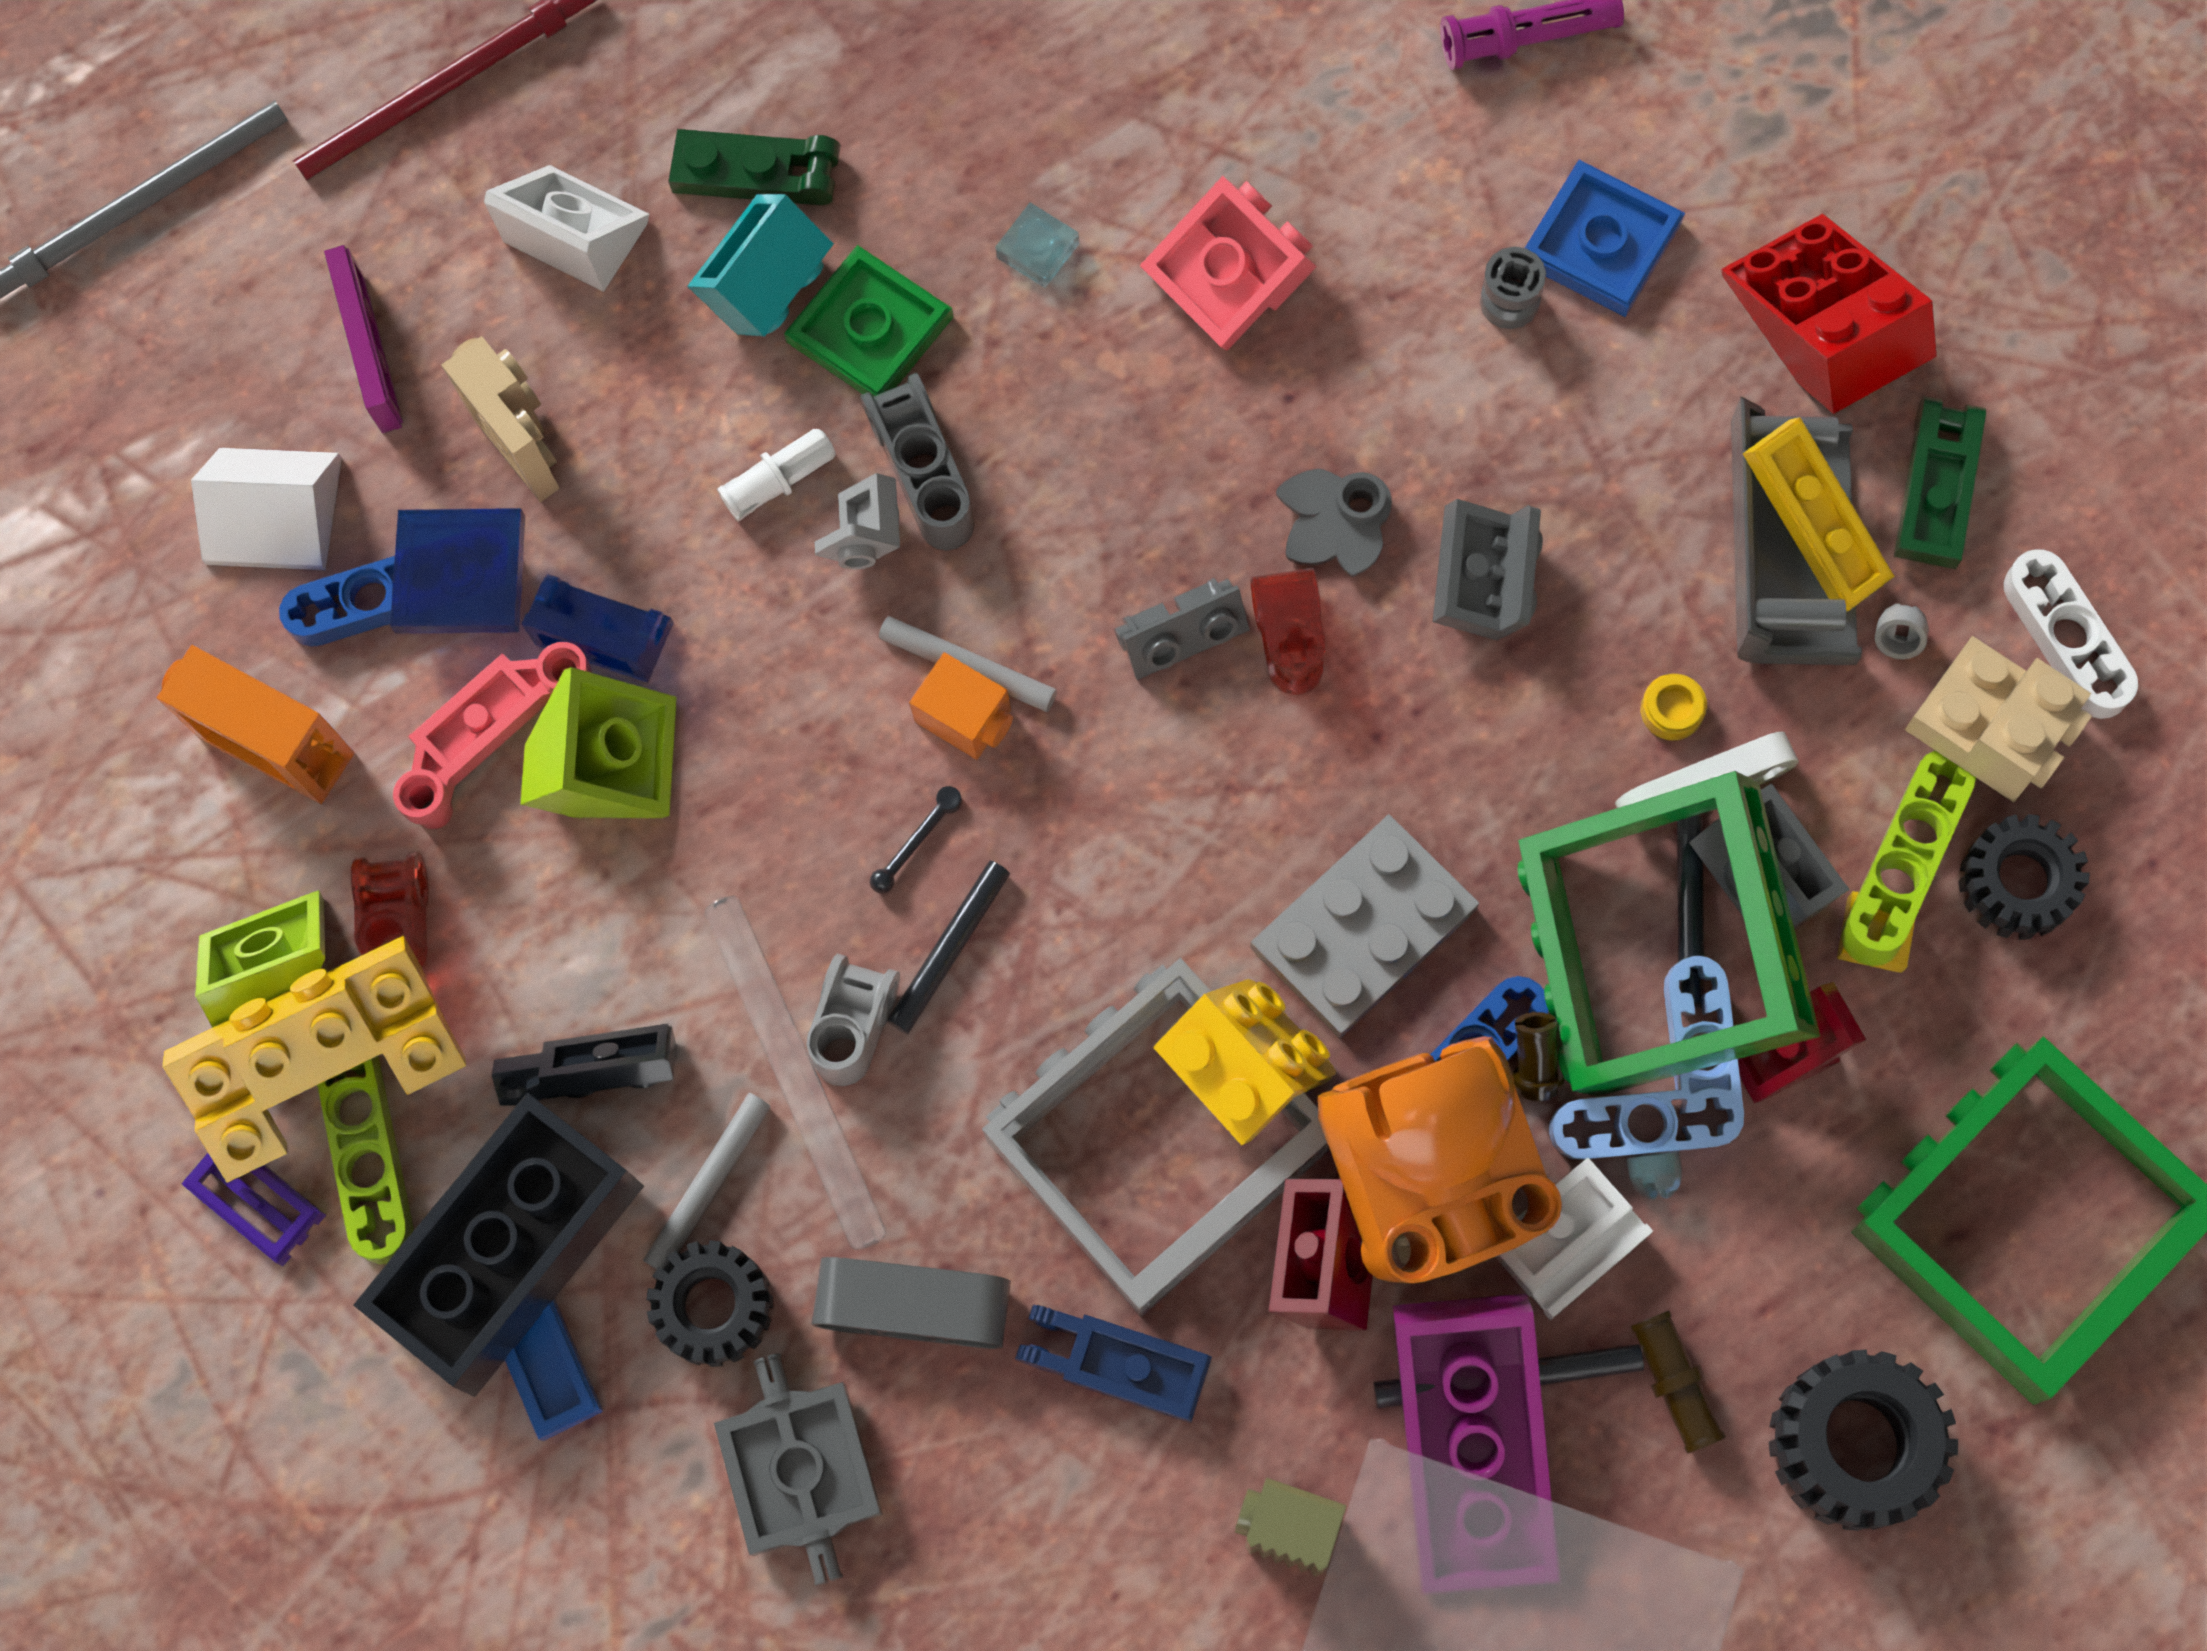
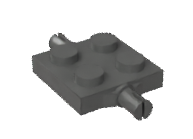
[714,1353,883,1586]

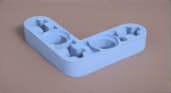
[1549,956,1744,1160]

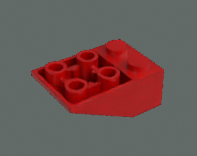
[1721,213,1937,414]

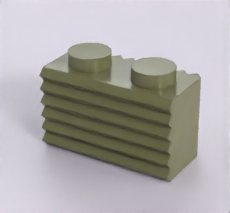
[1235,1477,1347,1577]

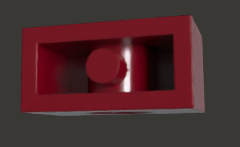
[1269,1179,1373,1331]

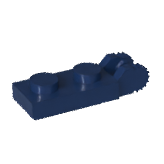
[1015,1304,1212,1423]

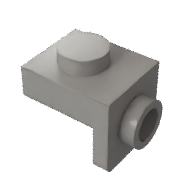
[814,473,900,570]

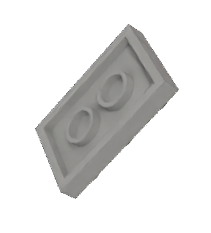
[1250,814,1480,1039]

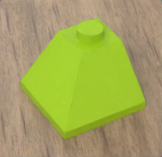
[520,667,677,818]
[195,890,325,1028]

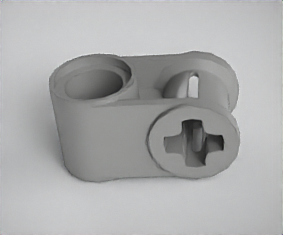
[806,953,900,1086]

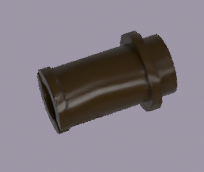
[1512,1012,1565,1101]

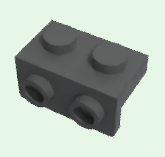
[1432,499,1543,641]

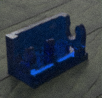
[521,574,674,683]

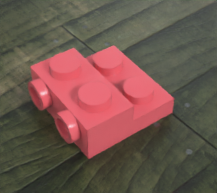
[1140,176,1317,351]

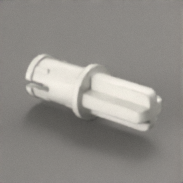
[717,429,836,522]

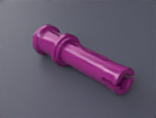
[1440,0,1624,70]

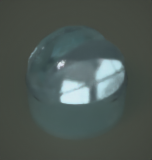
[1626,1151,1682,1200]

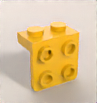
[1153,979,1336,1146]

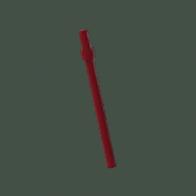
[293,0,598,181]

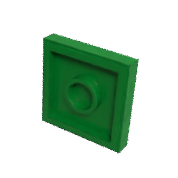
[784,245,954,396]

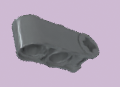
[860,373,975,551]

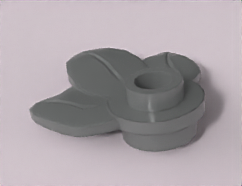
[1276,469,1392,577]

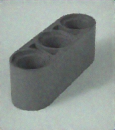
[811,1257,1011,1349]

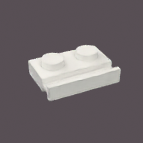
[1495,1158,1653,1320]

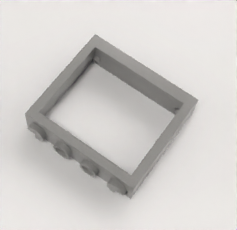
[982,958,1330,1317]

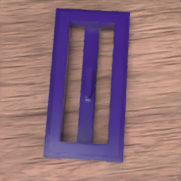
[181,1153,326,1266]

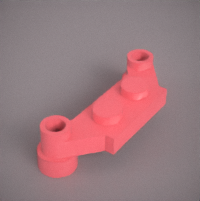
[393,642,591,829]

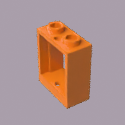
[156,644,355,805]

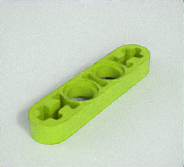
[1841,750,1976,966]
[317,1056,414,1264]

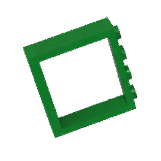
[1517,771,1820,1097]
[1850,1036,2207,1405]

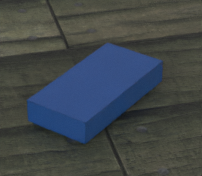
[505,1298,604,1441]

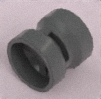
[1480,247,1546,329]

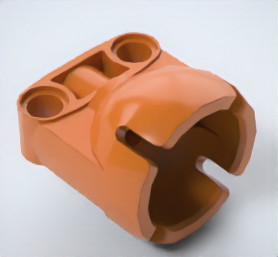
[1318,1036,1562,1284]

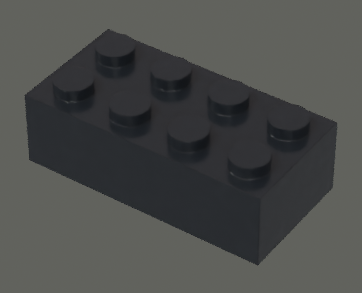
[353,1093,644,1397]

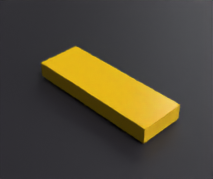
[1743,417,1895,612]

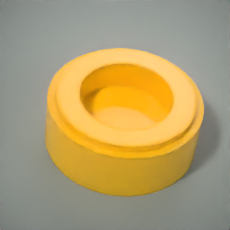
[1640,674,1707,740]

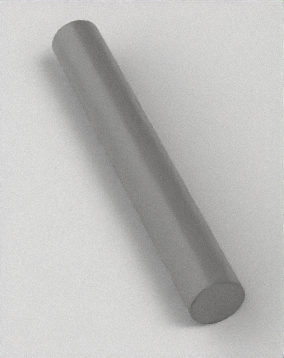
[879,616,1057,712]
[643,1093,771,1270]

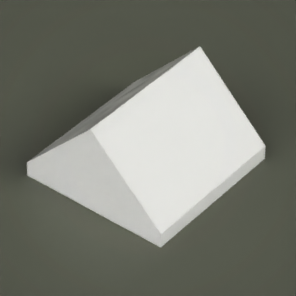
[484,165,650,292]
[191,448,342,570]

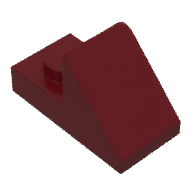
[1738,982,1867,1104]

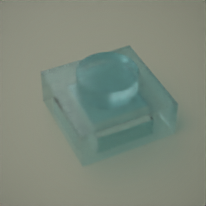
[995,202,1080,288]

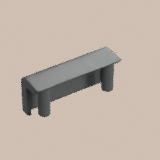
[1731,396,1862,665]

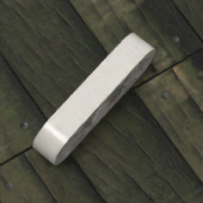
[2004,550,2138,719]
[1615,731,1799,808]

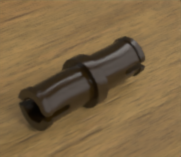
[1630,1310,1726,1454]

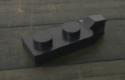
[492,1023,676,1106]

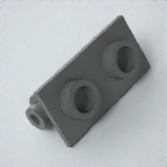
[1114,578,1250,680]

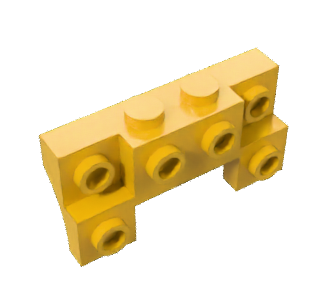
[162,935,466,1183]

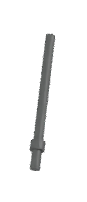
[0,100,288,299]

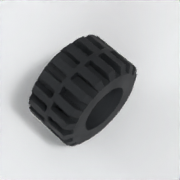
[1768,1349,1959,1531]

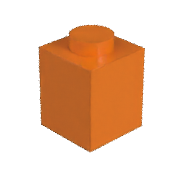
[909,652,1013,760]

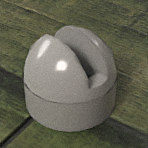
[1875,604,1929,659]

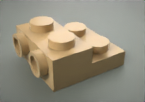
[441,336,560,503]
[1905,636,2092,802]

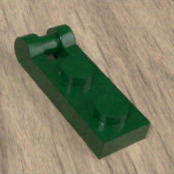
[668,129,841,205]
[1894,396,1986,569]

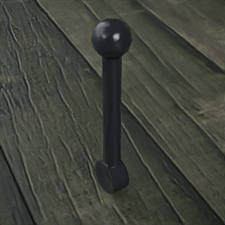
[869,786,962,894]

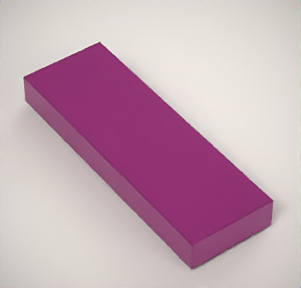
[324,245,404,433]

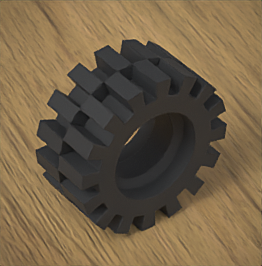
[1958,814,2090,940]
[646,1240,774,1367]

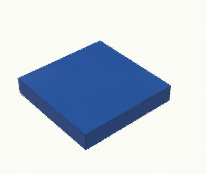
[1525,160,1685,318]

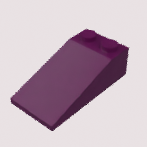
[1392,1293,1560,1593]

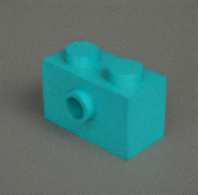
[687,194,834,337]

